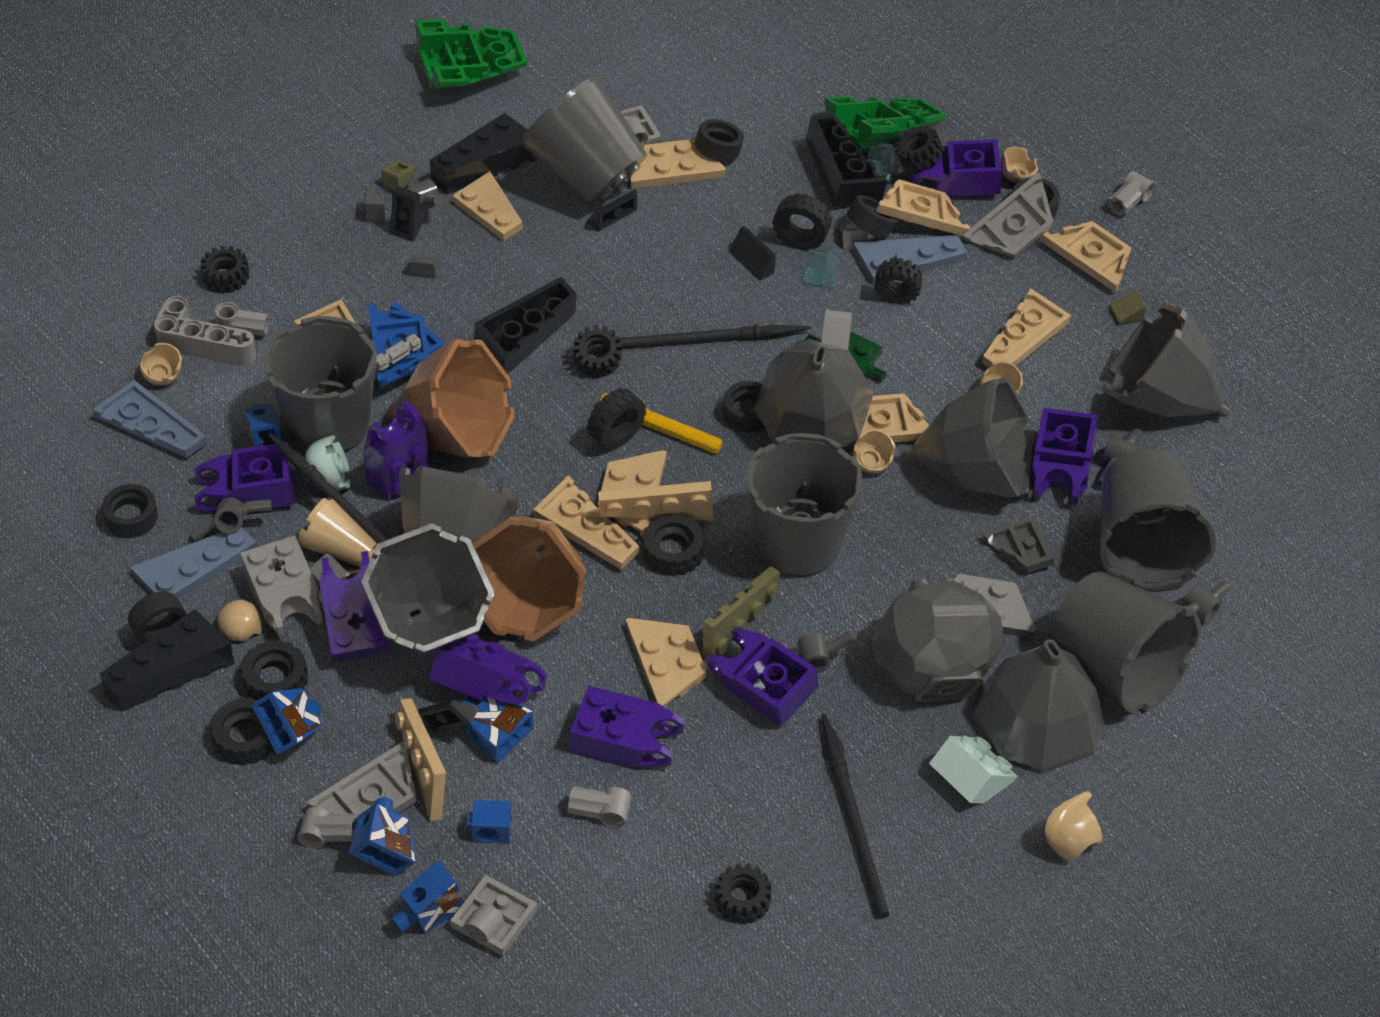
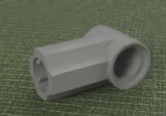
[1108,171,1155,216]
[215,302,269,336]
[568,786,632,828]
[297,807,358,848]

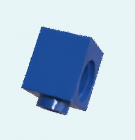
[467,800,512,844]

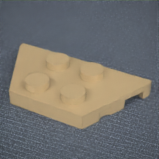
[630,139,726,189]
[876,179,970,236]
[1040,221,1131,292]
[843,393,929,447]
[598,450,667,537]
[626,618,707,709]

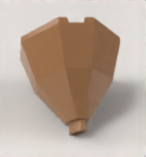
[386,339,515,457]
[472,516,586,641]

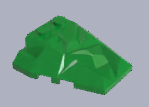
[415,19,528,90]
[824,96,946,151]

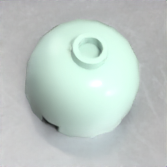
[304,435,351,491]

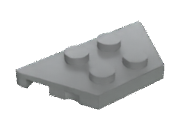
[963,172,1054,258]
[954,574,1036,639]
[307,741,417,815]

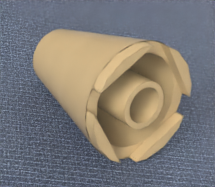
[297,497,377,567]

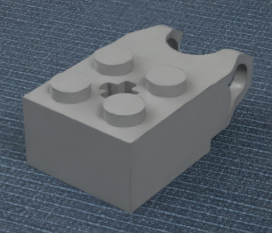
[240,535,323,637]

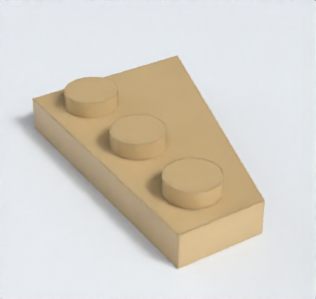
[452,171,523,241]

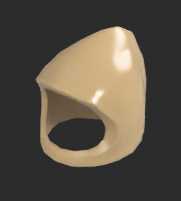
[1045,791,1103,861]

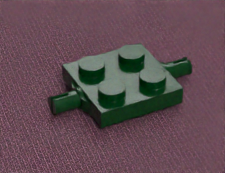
[805,331,887,382]

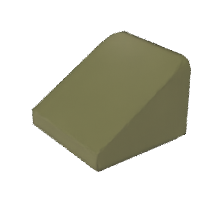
[380,160,416,190]
[1110,290,1146,325]

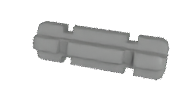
[376,334,421,371]

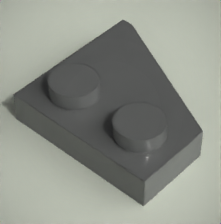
[983,516,1054,573]

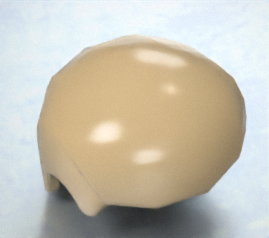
[1000,146,1038,183]
[140,343,182,386]
[980,361,1023,394]
[852,429,896,474]
[216,600,264,642]

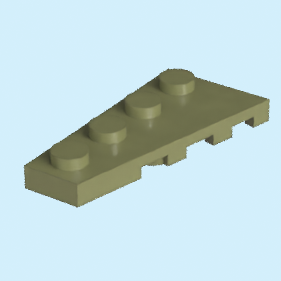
[702,566,781,659]

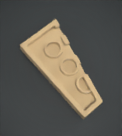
[533,476,639,570]

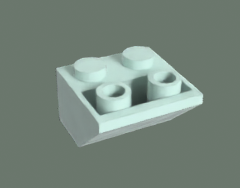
[929,736,1018,803]

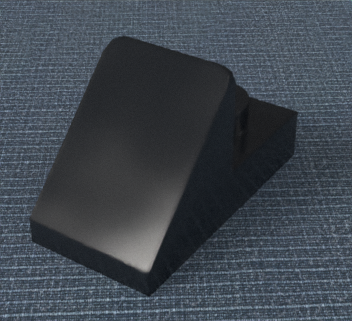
[390,186,428,241]

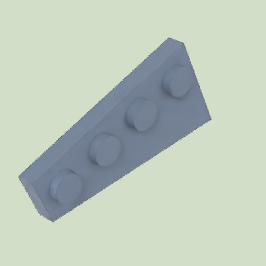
[853,235,968,284]
[92,380,208,458]
[130,527,257,599]

